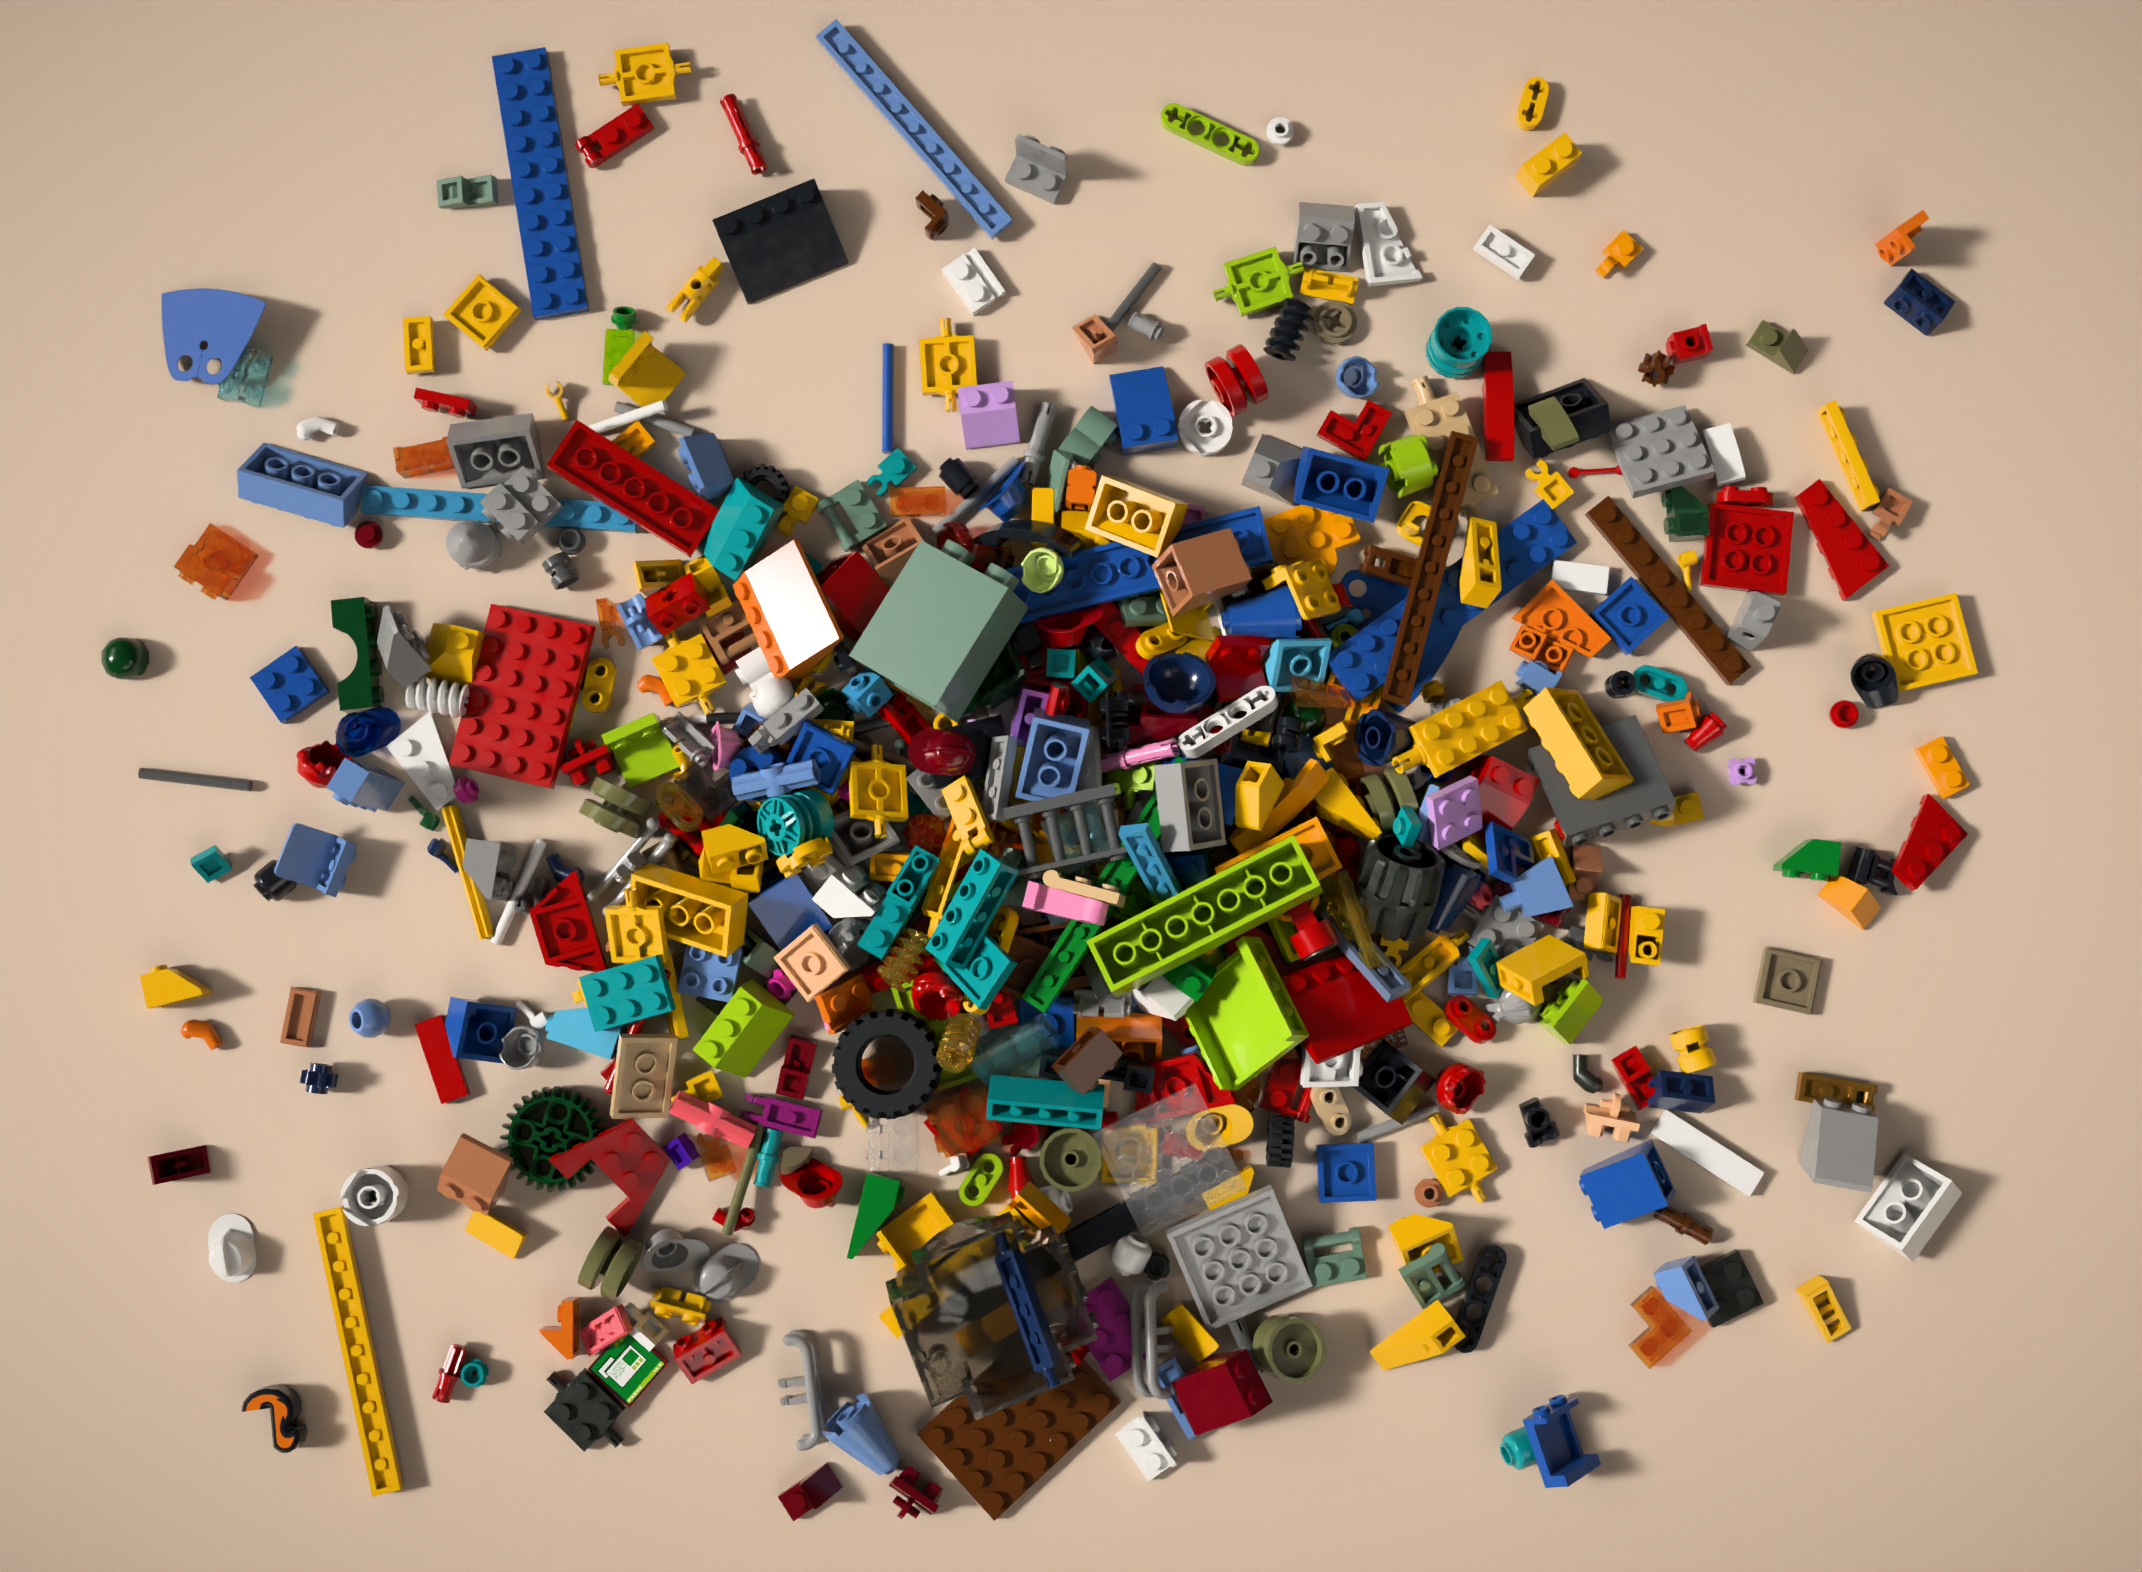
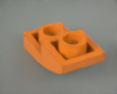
[1509,625,1574,676]

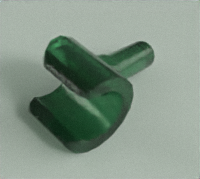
[408,796,440,831]

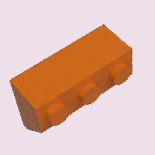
[1076,1012,1162,1063]

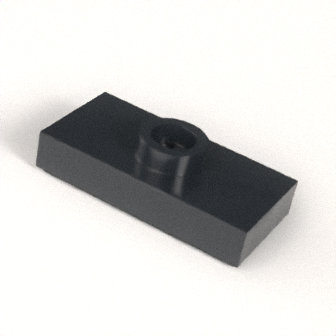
[833,641,860,678]

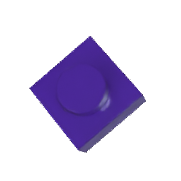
[664,1132,700,1171]

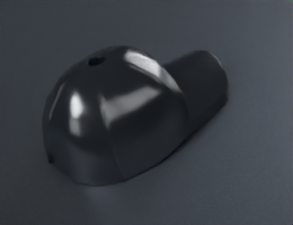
[1850,653,1899,709]

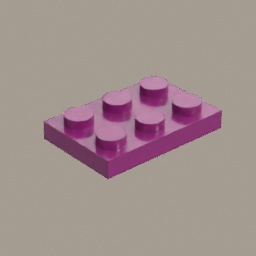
[1063,1276,1146,1382]

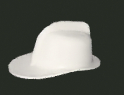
[208,1214,257,1282]

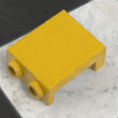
[1495,934,1589,1006]
[876,1190,966,1280]

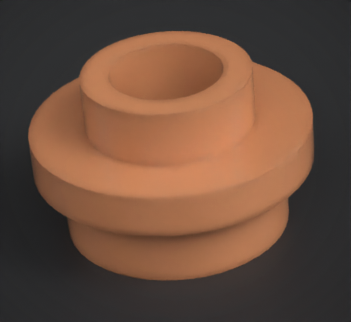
[1414,1179,1443,1208]

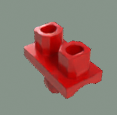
[560,737,615,787]

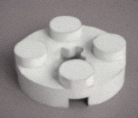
[1177,400,1233,457]

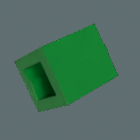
[1773,839,1841,882]

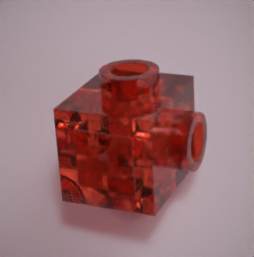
[901,812,947,857]

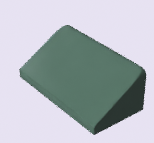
[1045,449,1074,513]

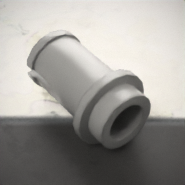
[1128,311,1165,341]

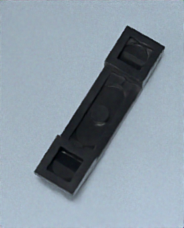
[973,520,1085,558]
[1038,1047,1156,1094]

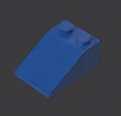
[1109,366,1178,456]

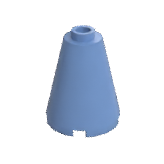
[823,1393,900,1475]

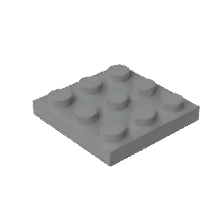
[1605,405,1715,498]

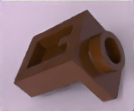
[975,545,1015,569]

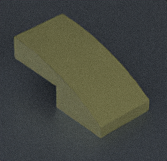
[1528,396,1579,451]

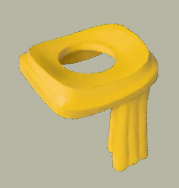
[1396,501,1430,547]

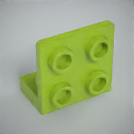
[601,713,680,788]

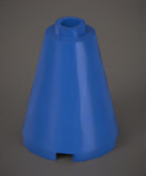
[1221,584,1302,639]

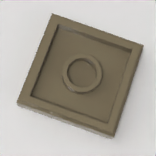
[1753,947,1822,1015]

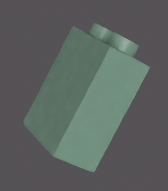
[849,539,1029,722]

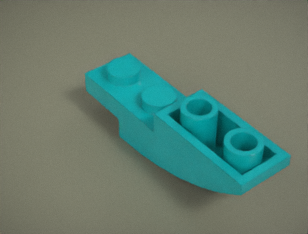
[857,845,940,961]

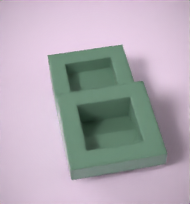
[437,175,498,209]

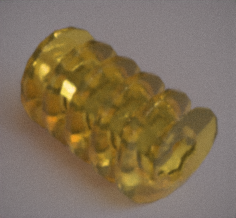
[877,928,930,992]
[936,1013,982,1073]

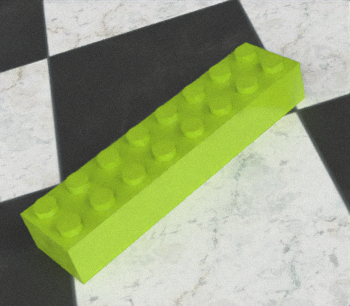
[1086,835,1323,998]

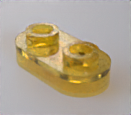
[655,782,703,832]

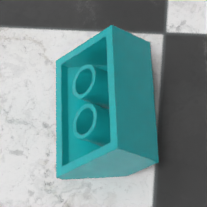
[699,477,785,581]

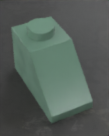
[741,925,780,979]

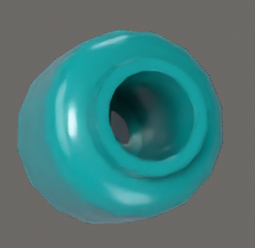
[1500,1426,1537,1470]

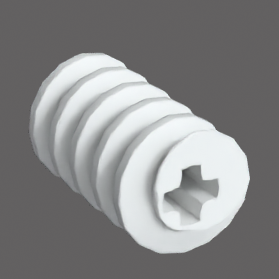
[405,675,470,718]

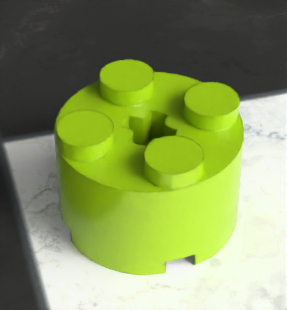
[1379,434,1438,498]

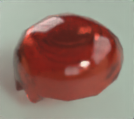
[936,521,974,553]

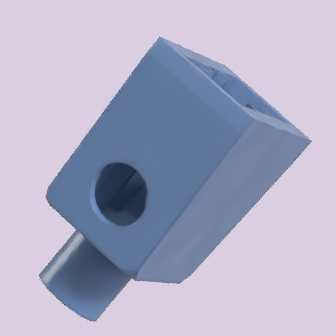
[1499,856,1573,917]

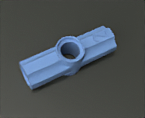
[731,759,821,801]

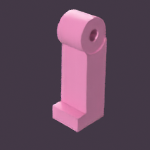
[1022,881,1109,926]

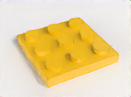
[1872,593,1978,692]

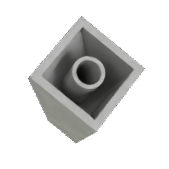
[1798,1097,1879,1193]

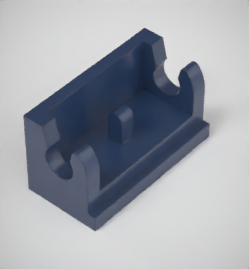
[1648,1070,1715,1114]

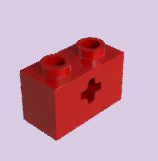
[645,571,710,636]

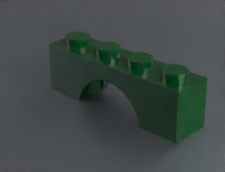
[331,597,385,714]

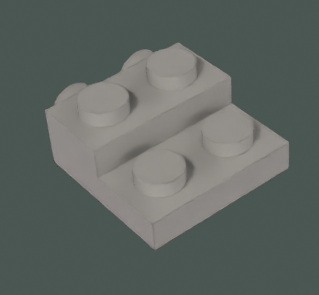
[480,466,563,545]

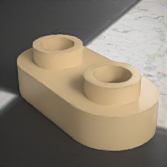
[1310,1087,1352,1136]

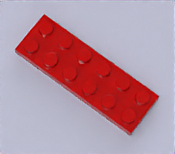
[546,420,720,558]

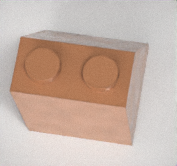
[1152,528,1252,617]

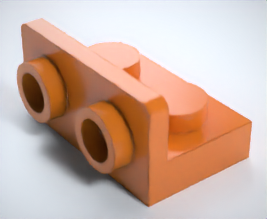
[1875,210,1929,266]

